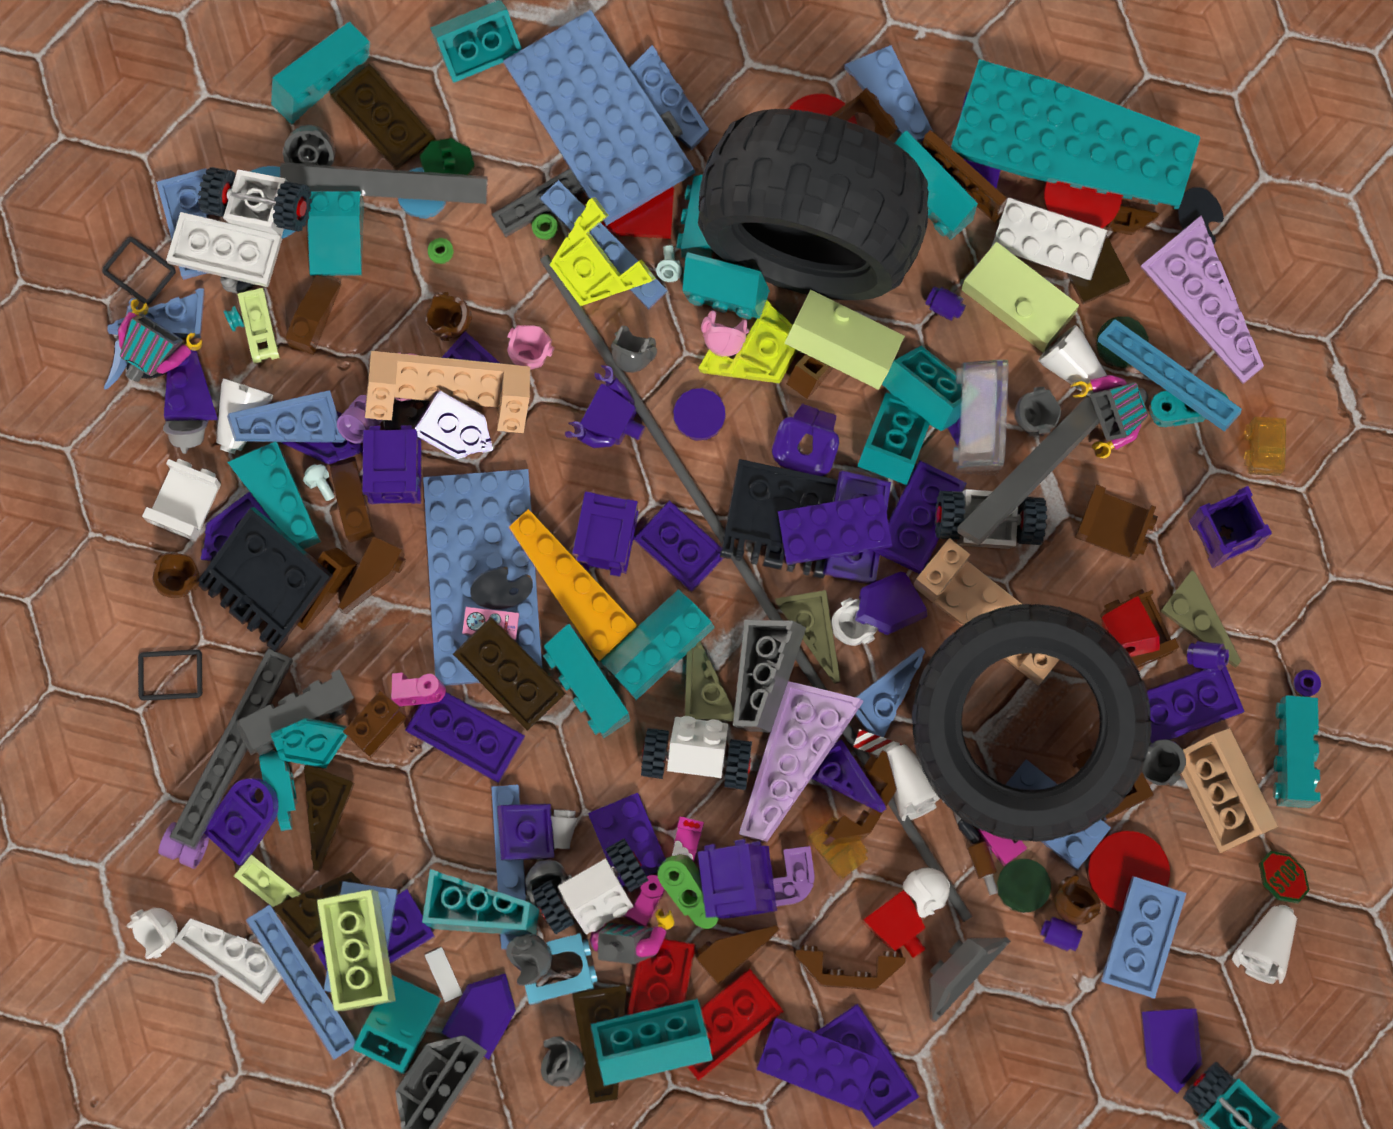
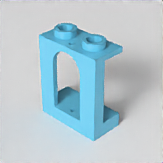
[525,934,598,1005]

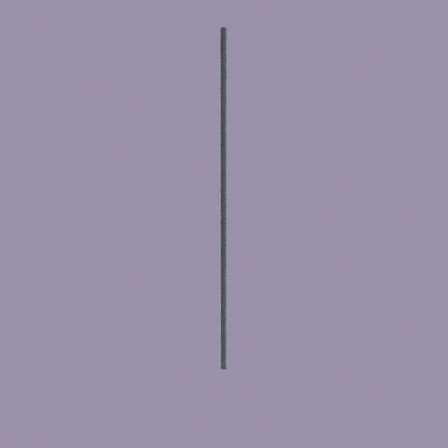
[540,255,973,922]

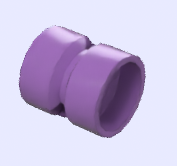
[337,395,382,444]
[158,822,209,869]

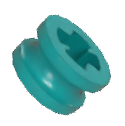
[223,306,245,332]

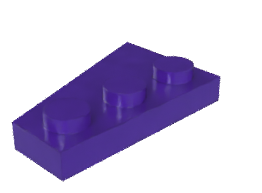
[164,350,218,421]

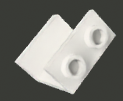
[142,459,221,541]

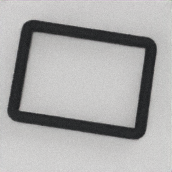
[102,237,176,305]
[138,649,203,701]

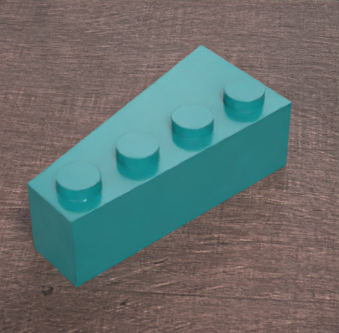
[271,21,370,125]
[227,442,321,549]
[1273,695,1321,808]
[422,869,540,935]

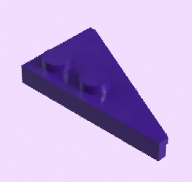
[811,739,886,812]

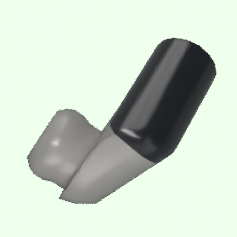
[220,276,256,293]
[953,812,981,844]

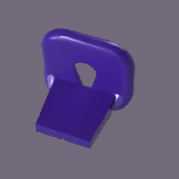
[772,404,839,476]

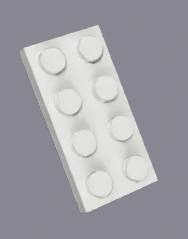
[992,198,1108,280]
[166,212,282,287]

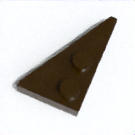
[304,765,355,872]

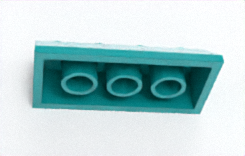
[895,130,978,240]
[600,589,715,700]
[543,624,630,739]
[591,999,713,1086]

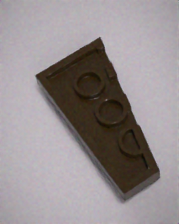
[572,984,627,1104]

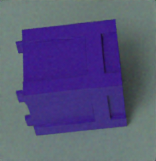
[362,425,422,504]
[1189,486,1272,568]
[572,491,639,577]
[698,839,777,919]

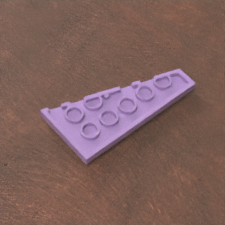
[1141,216,1264,384]
[739,681,864,843]

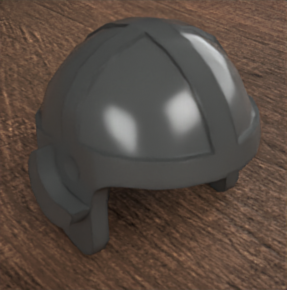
[611,325,657,373]
[1014,387,1061,436]
[1142,739,1186,787]
[525,860,573,908]
[506,933,552,986]
[541,1036,585,1087]

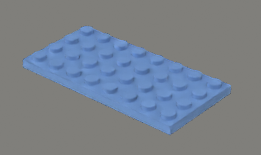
[503,10,695,226]
[423,469,542,686]

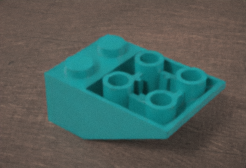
[353,975,442,1074]

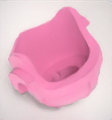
[701,310,749,357]
[507,325,555,370]

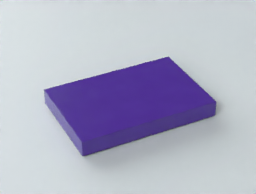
[633,501,724,593]

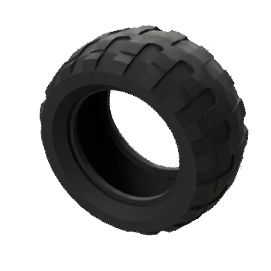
[698,109,929,301]
[912,604,1151,842]

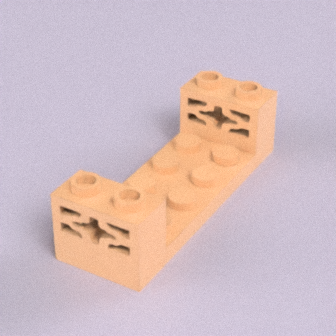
[365,351,530,433]
[913,538,1059,686]

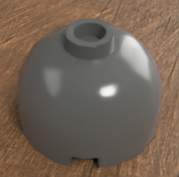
[282,125,336,166]

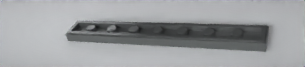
[492,111,683,238]
[280,163,488,204]
[958,396,1100,546]
[169,648,293,850]

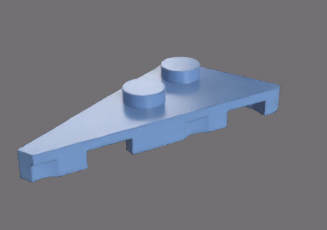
[108,288,205,338]
[855,647,925,738]

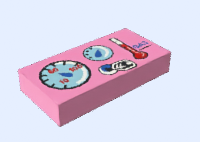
[462,607,519,641]

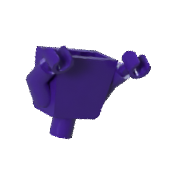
[565,365,645,448]

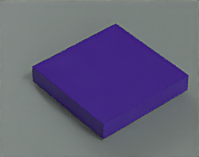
[497,804,555,860]

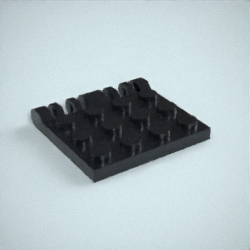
[720,459,838,579]
[198,507,333,652]

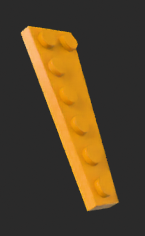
[509,509,637,662]

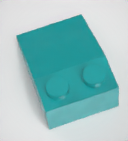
[308,191,364,276]
[858,392,930,485]

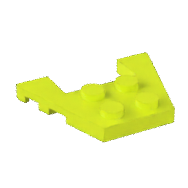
[549,197,656,306]
[699,300,798,383]

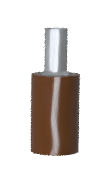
[967,842,999,895]

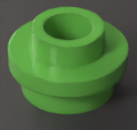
[532,214,558,240]
[427,238,454,264]

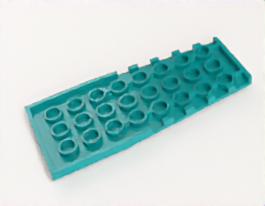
[951,59,1200,209]

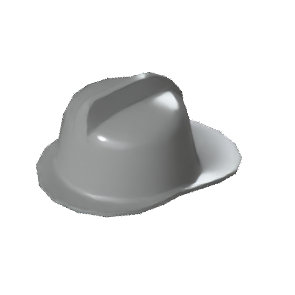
[163,420,209,454]

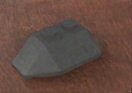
[929,938,1011,1023]
[395,1036,487,1129]

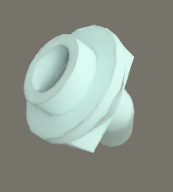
[656,245,682,282]
[303,464,335,501]

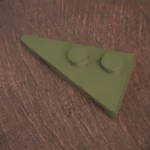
[1160,570,1241,668]
[775,590,841,684]
[685,641,734,722]

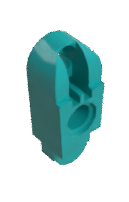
[1149,389,1228,427]
[259,749,298,831]

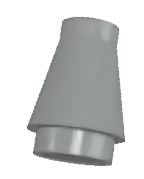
[551,809,578,849]

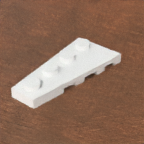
[174,918,282,1004]

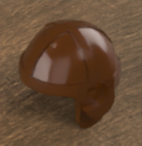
[425,292,472,341]
[152,552,200,598]
[1055,874,1101,925]

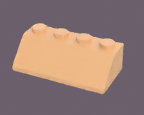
[1181,728,1278,853]

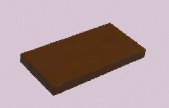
[922,130,1007,222]

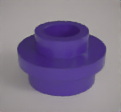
[1293,670,1321,697]

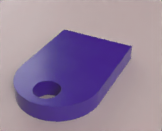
[204,778,278,865]

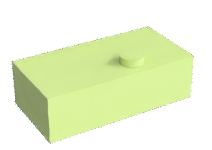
[962,242,1079,353]
[785,290,905,390]
[317,890,396,1011]

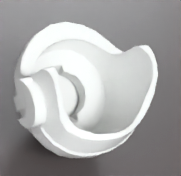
[832,598,878,646]
[902,868,950,918]
[127,908,177,959]

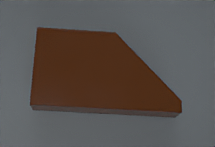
[1106,205,1159,236]

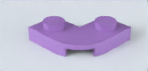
[773,846,814,907]

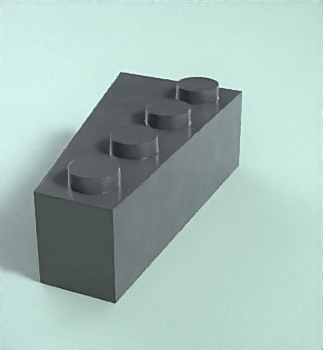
[733,620,806,732]
[236,669,354,755]

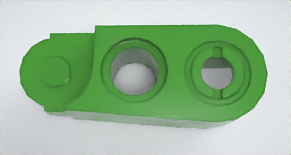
[658,854,719,929]

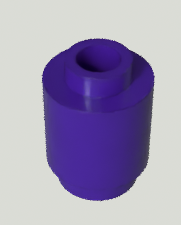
[925,286,966,321]
[1187,641,1229,670]
[1040,916,1083,951]

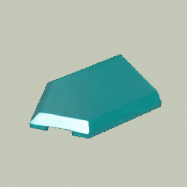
[270,718,347,768]

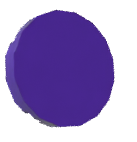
[673,388,726,441]

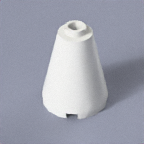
[1038,325,1107,398]
[216,378,273,454]
[885,743,944,821]
[1232,905,1297,984]

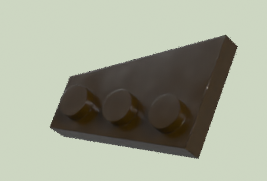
[272,871,364,948]

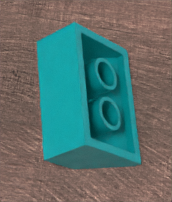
[430,0,522,83]
[677,174,713,259]
[682,252,770,319]
[882,345,981,431]

